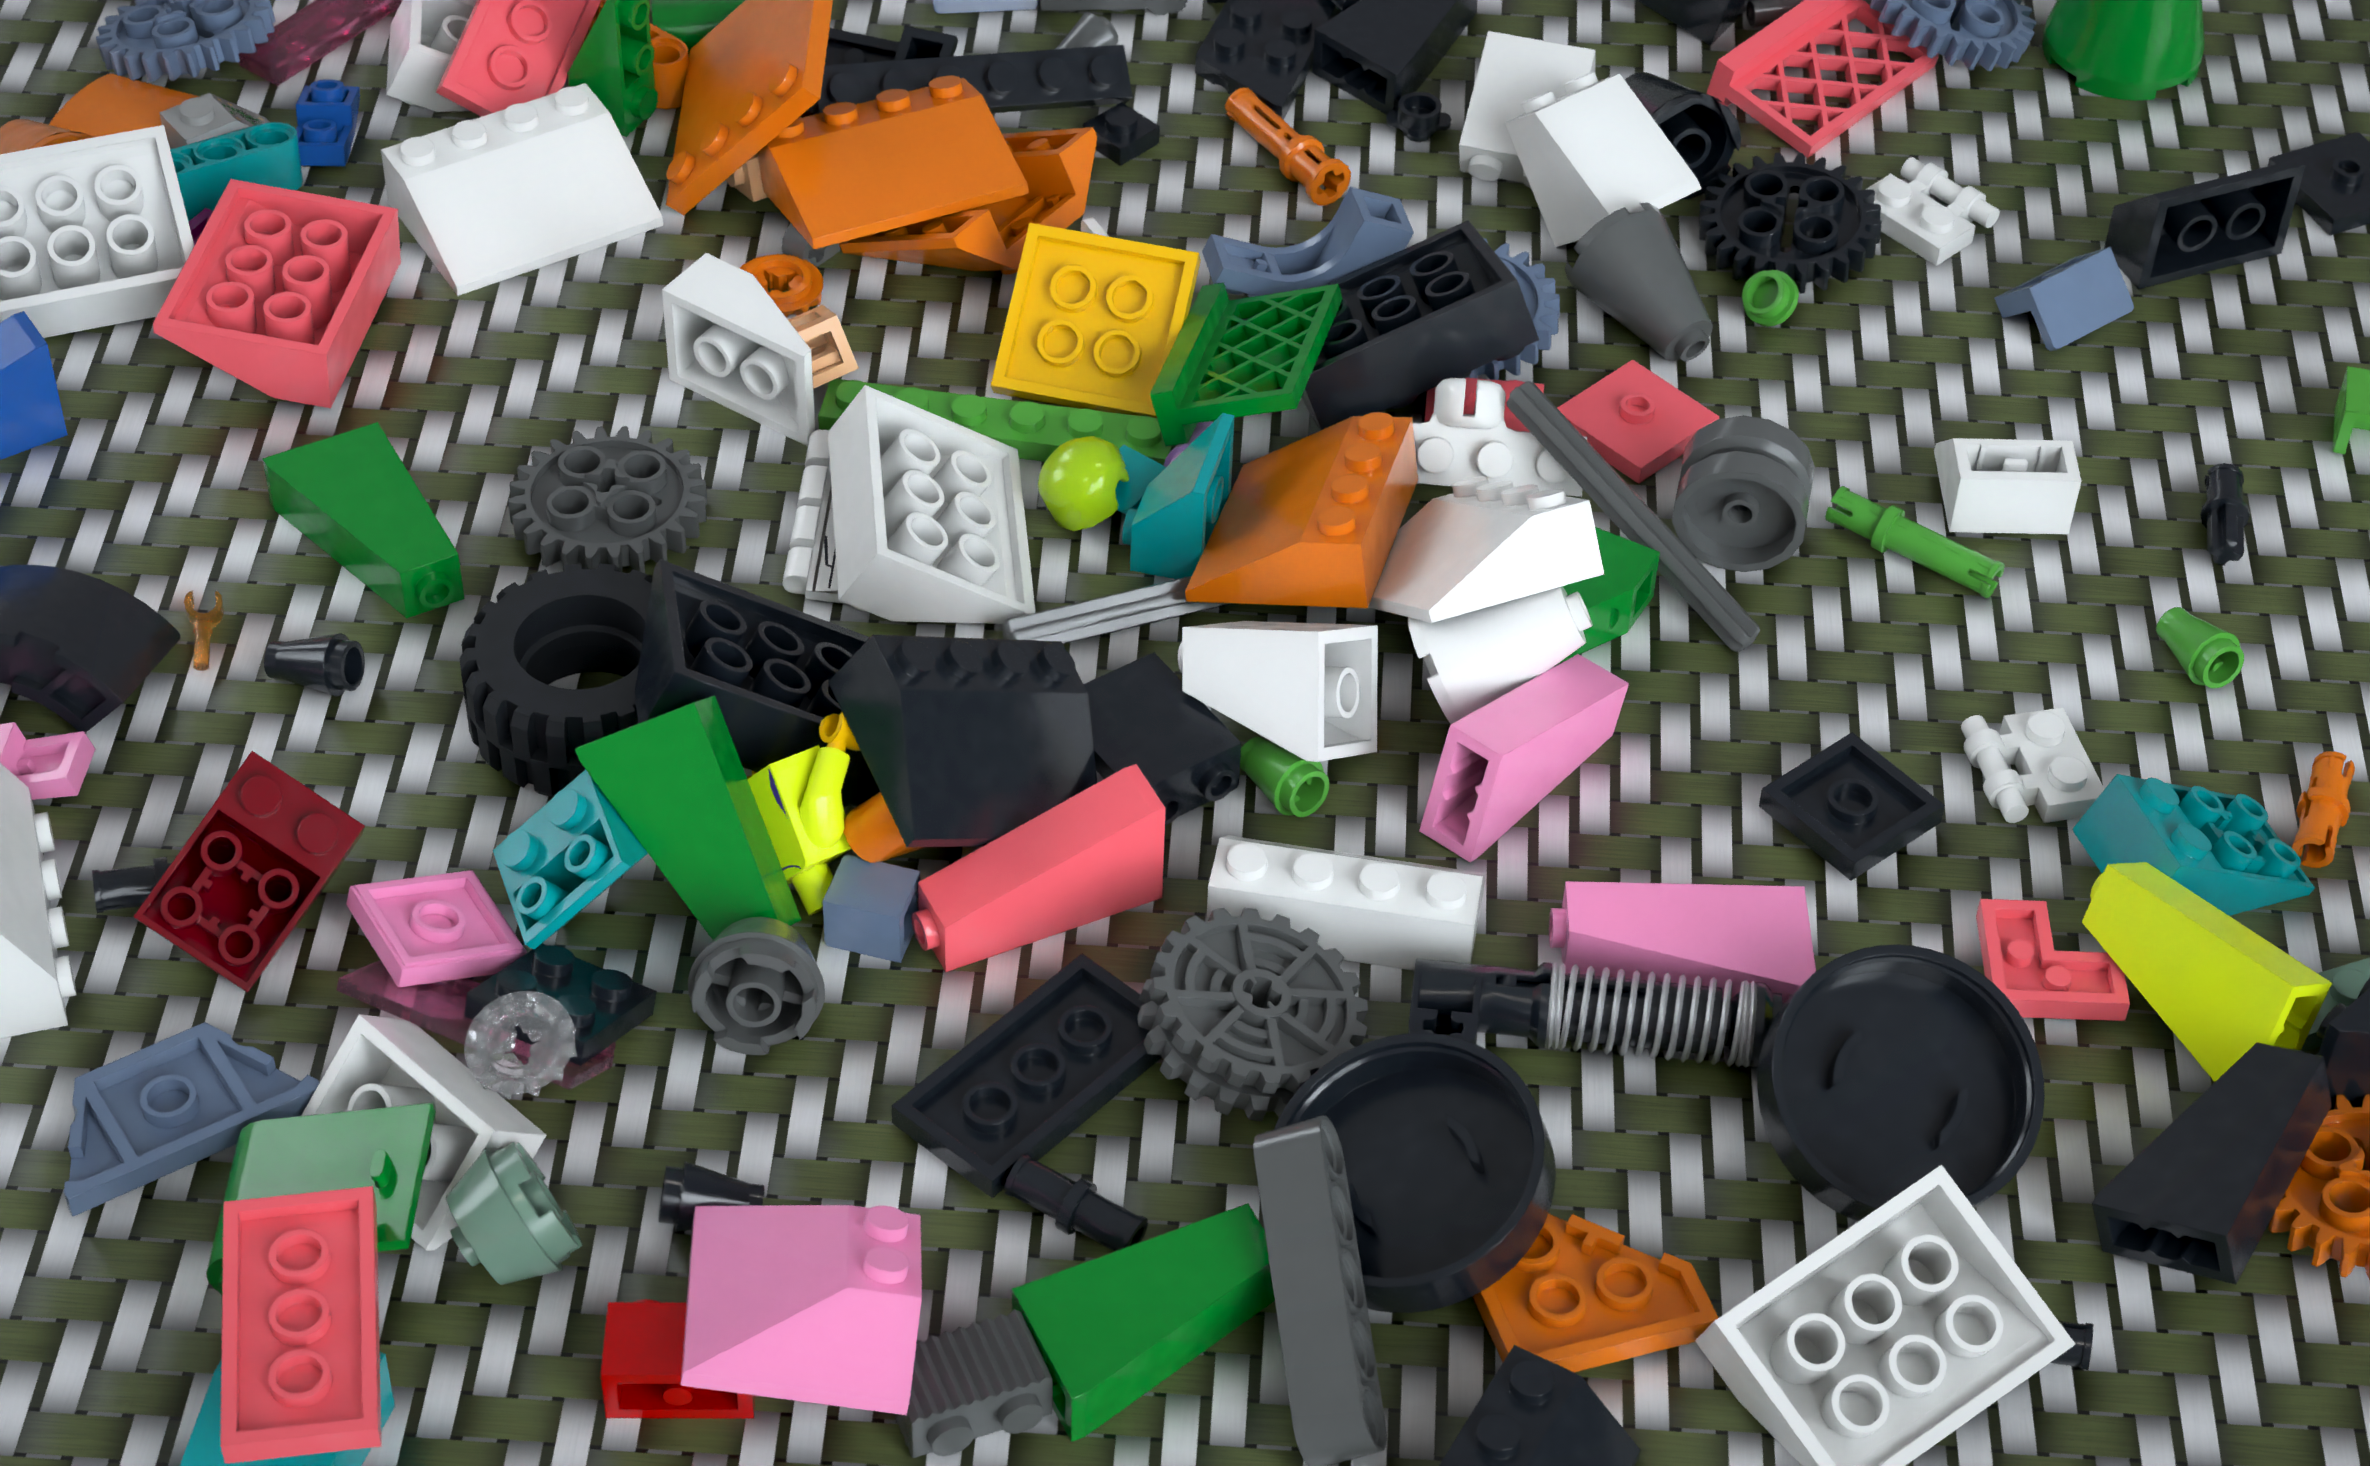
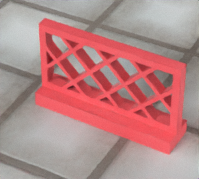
[1706,0,1939,158]

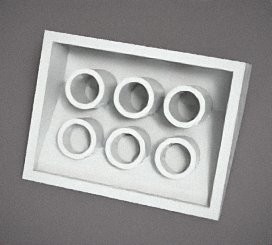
[381,83,663,296]
[0,125,194,338]
[828,385,1036,624]
[1369,477,1604,623]
[0,763,77,1039]
[1695,1165,2075,1466]

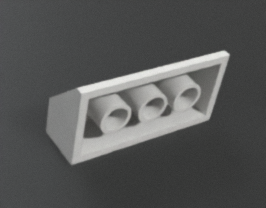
[1207,835,1486,971]

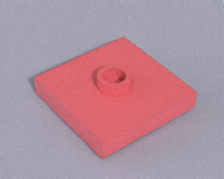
[1557,359,1719,484]

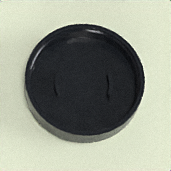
[1757,944,2045,1221]
[1274,1033,1556,1313]

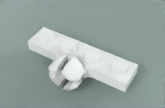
[1349,378,1587,497]

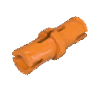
[2292,751,2355,868]

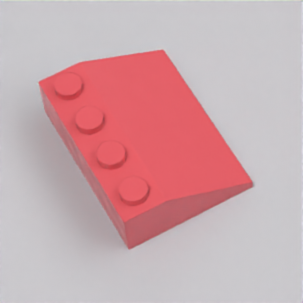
[153,179,401,408]

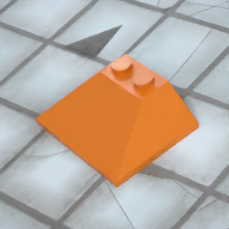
[839,127,1097,275]

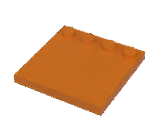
[666,0,833,216]

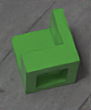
[2333,366,2370,454]

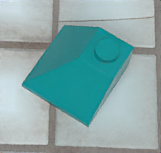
[1122,413,1234,579]

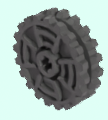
[1137,908,1368,1121]

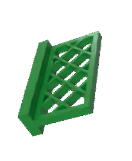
[1150,282,1343,446]

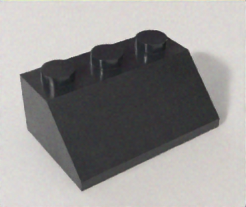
[2104,159,2306,289]
[1439,1345,1641,1466]

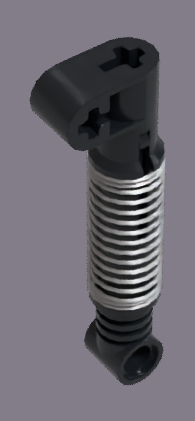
[1408,959,1793,1068]

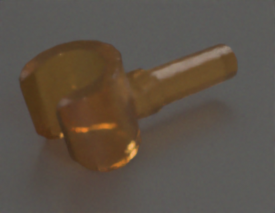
[184,590,224,671]

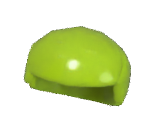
[1038,436,1129,531]

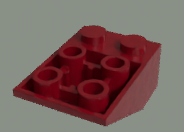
[133,751,365,993]

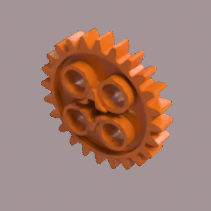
[2268,1094,2370,1280]

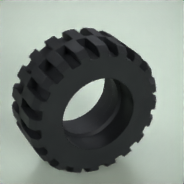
[460,563,653,797]

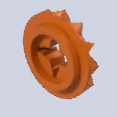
[740,254,823,318]

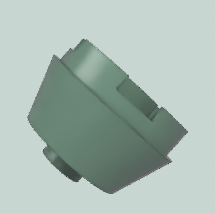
[446,1142,583,1285]

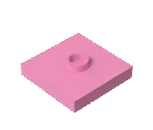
[346,870,527,988]

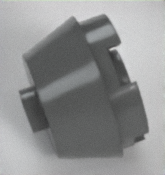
[688,917,825,1055]

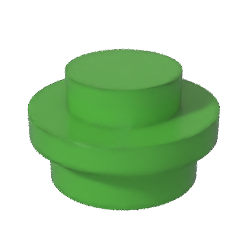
[1742,270,1799,327]

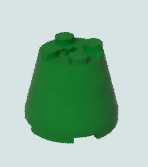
[2042,0,2204,101]

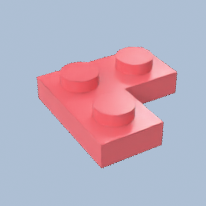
[1976,899,2130,1021]

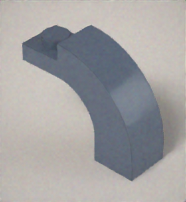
[1202,187,1414,297]

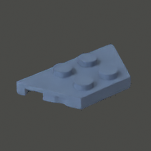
[64,1022,320,1217]

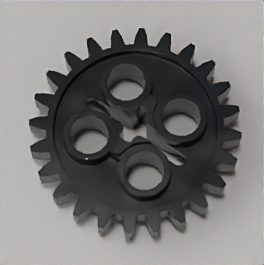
[1699,153,1882,294]

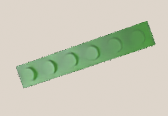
[818,379,1175,465]

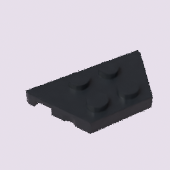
[1195,0,1341,120]

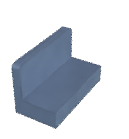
[1995,247,2134,351]

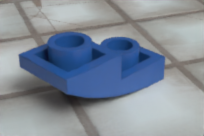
[296,79,360,166]

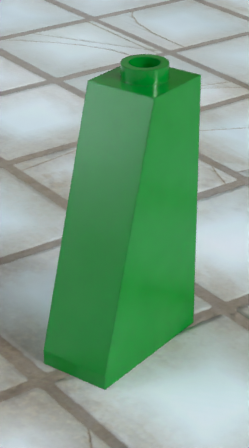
[262,422,465,618]
[575,696,801,940]
[1012,1203,1275,1442]

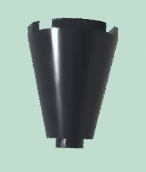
[1625,72,1741,199]

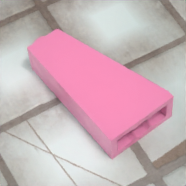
[1419,654,1629,862]
[1549,881,1816,1002]

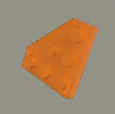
[1473,1214,1719,1372]

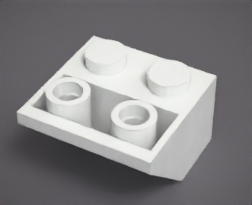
[1934,438,2081,535]

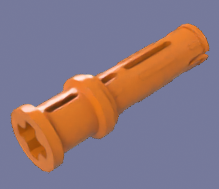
[1225,88,1351,206]

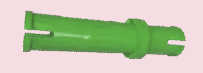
[1825,486,2005,598]

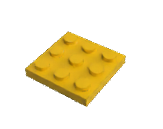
[990,223,1201,418]

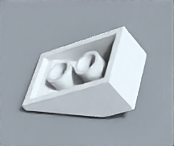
[386,0,565,112]
[662,253,815,446]

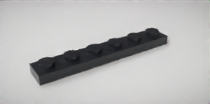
[812,45,1133,115]

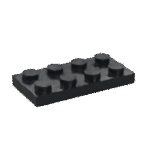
[891,953,1162,1198]

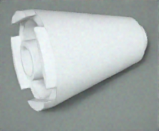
[1408,586,1593,724]

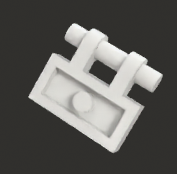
[1865,157,2000,266]
[1961,707,2104,823]

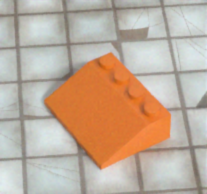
[757,76,1029,249]
[1185,412,1418,608]

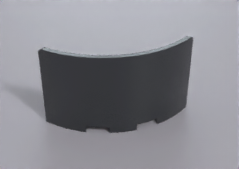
[0,565,181,733]

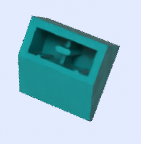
[493,769,648,949]

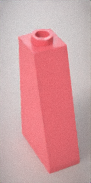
[911,764,1165,972]

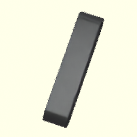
[1253,1115,1387,1466]

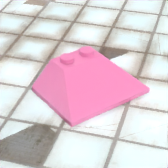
[681,1205,922,1415]

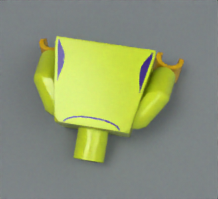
[747,712,860,915]

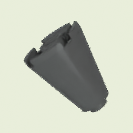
[1565,202,1713,361]

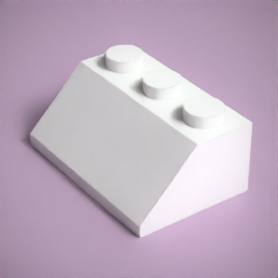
[301,1014,546,1251]

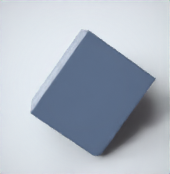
[822,855,921,963]

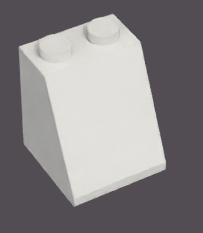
[1459,31,1596,188]
[1505,72,1701,247]
[1177,621,1378,762]

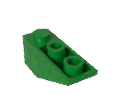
[568,0,658,137]
[1555,527,1660,666]

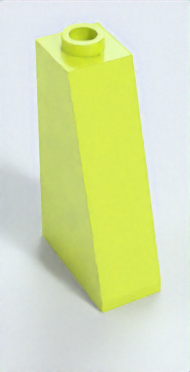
[2082,862,2332,1082]

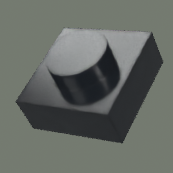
[1083,102,1160,166]

